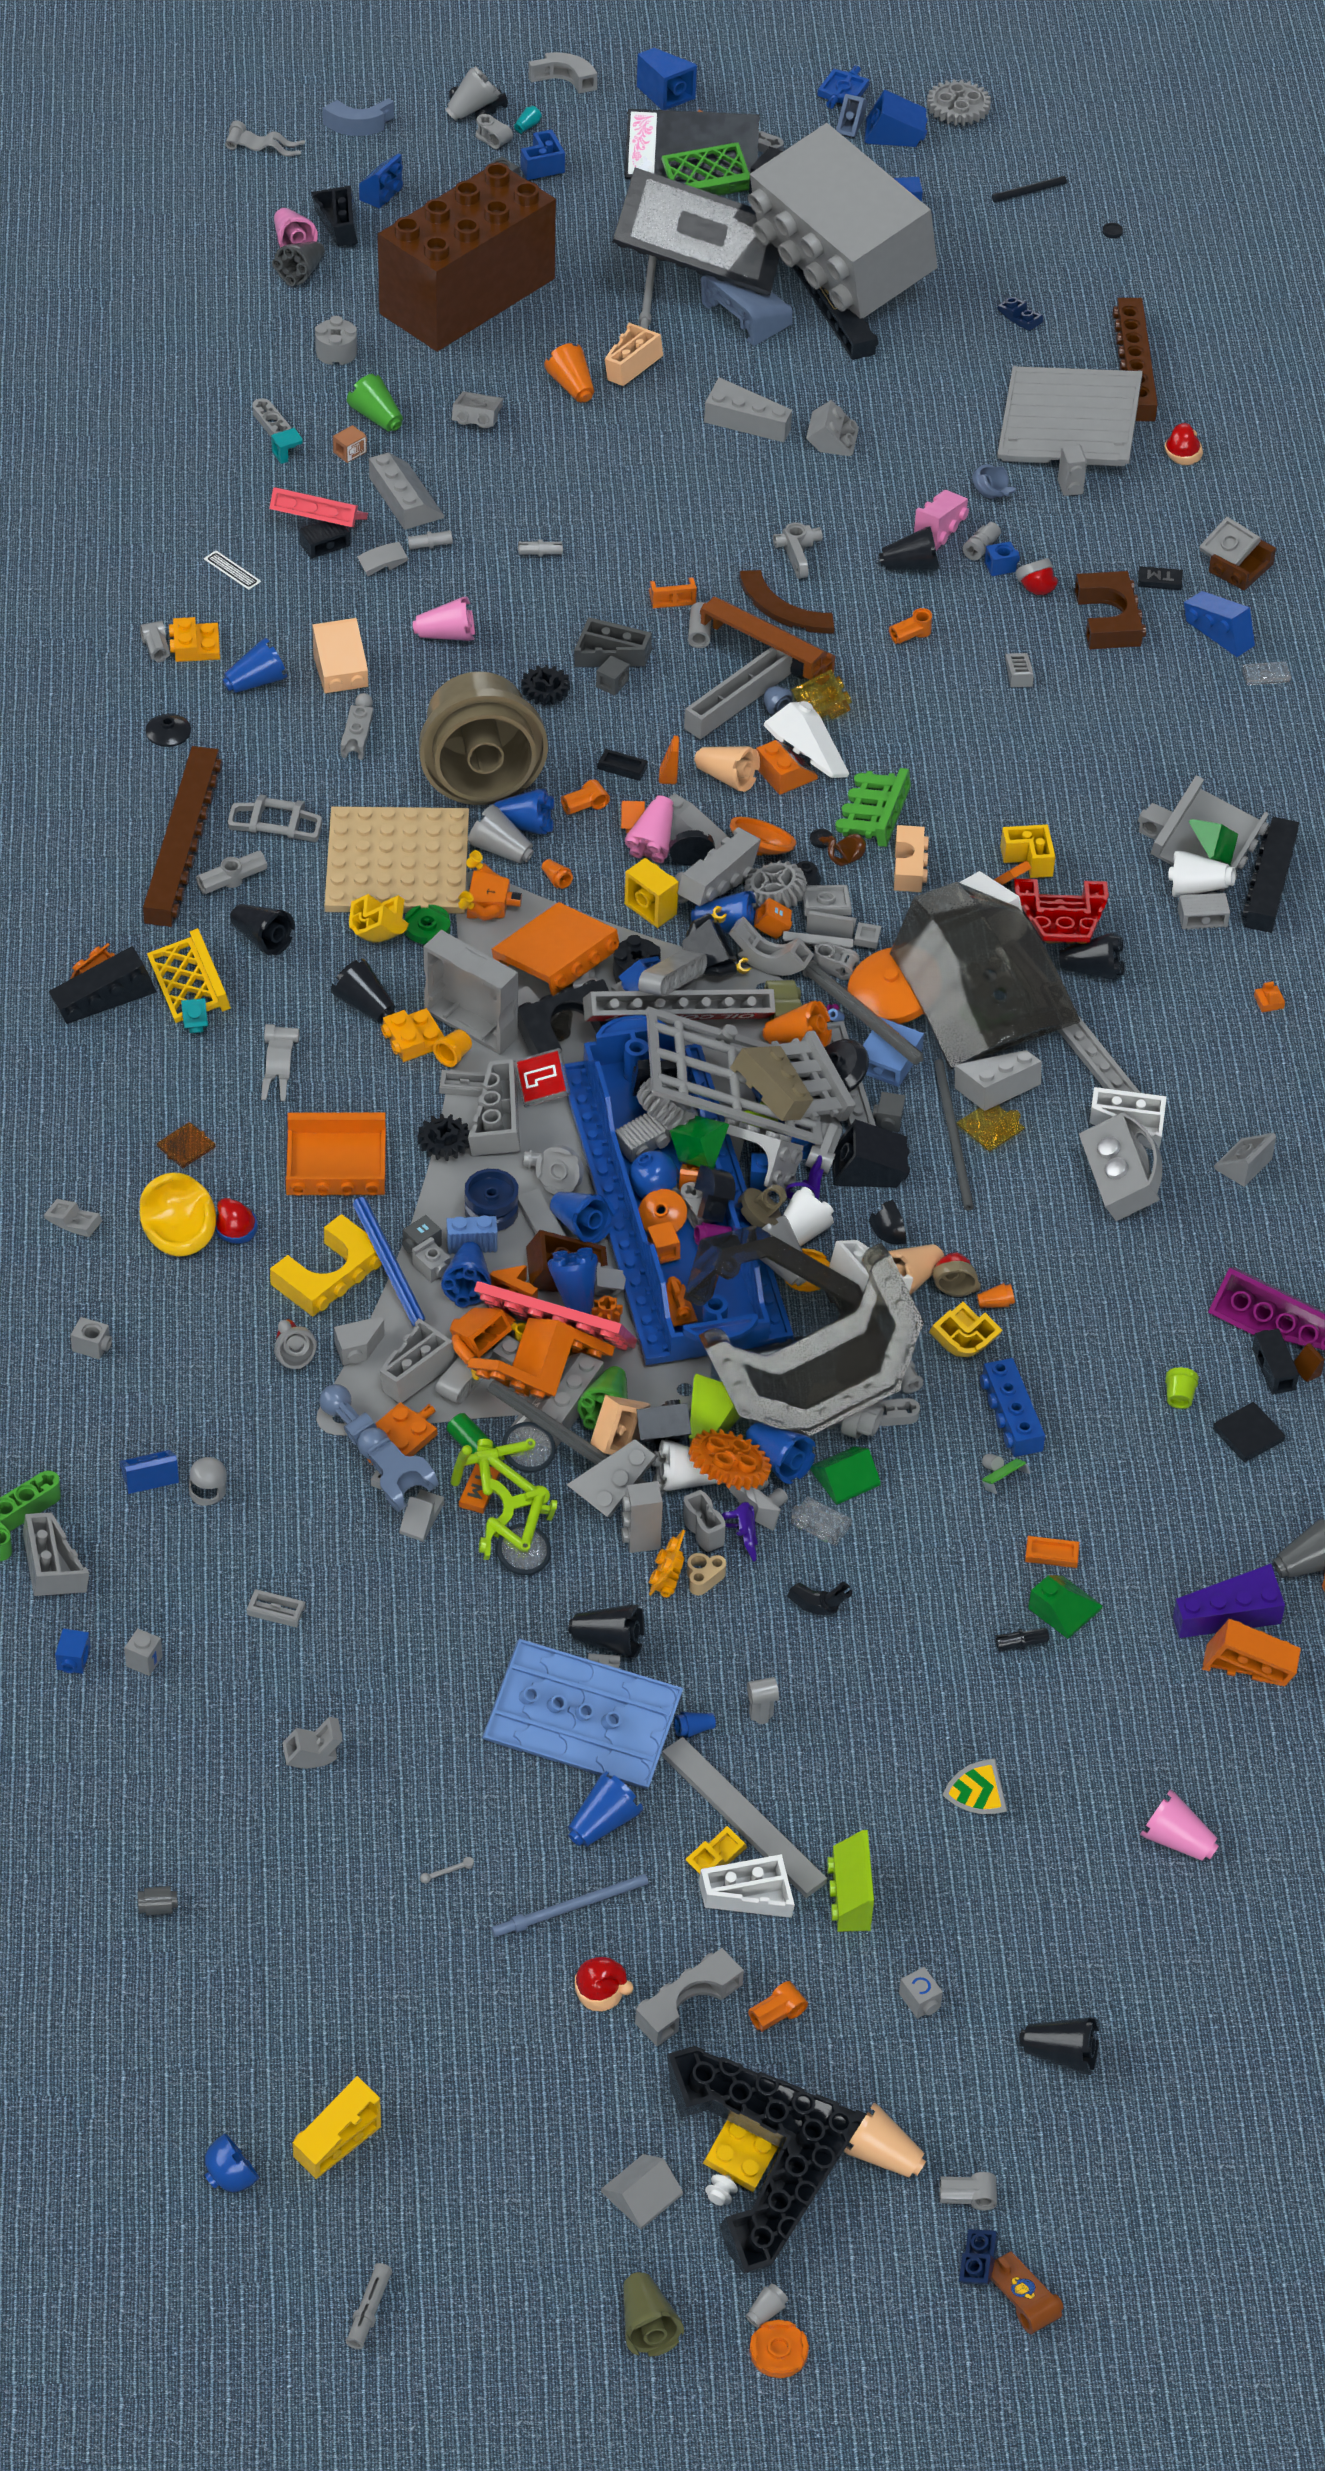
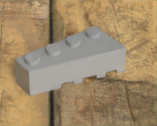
[704,377,792,442]

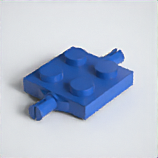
[817,65,870,109]

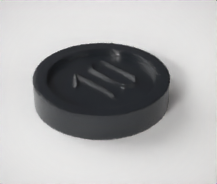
[1102,223,1123,238]
[810,829,833,848]

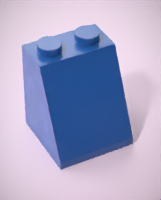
[637,48,697,110]
[864,89,928,147]

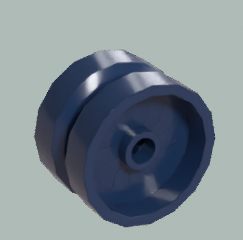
[465,1168,519,1231]

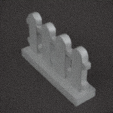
[770,1031,856,1121]

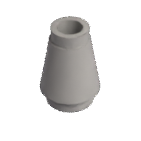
[745,2283,788,2328]

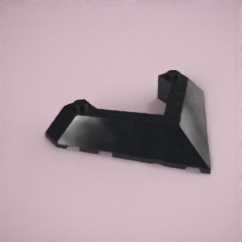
[667,2046,867,2274]

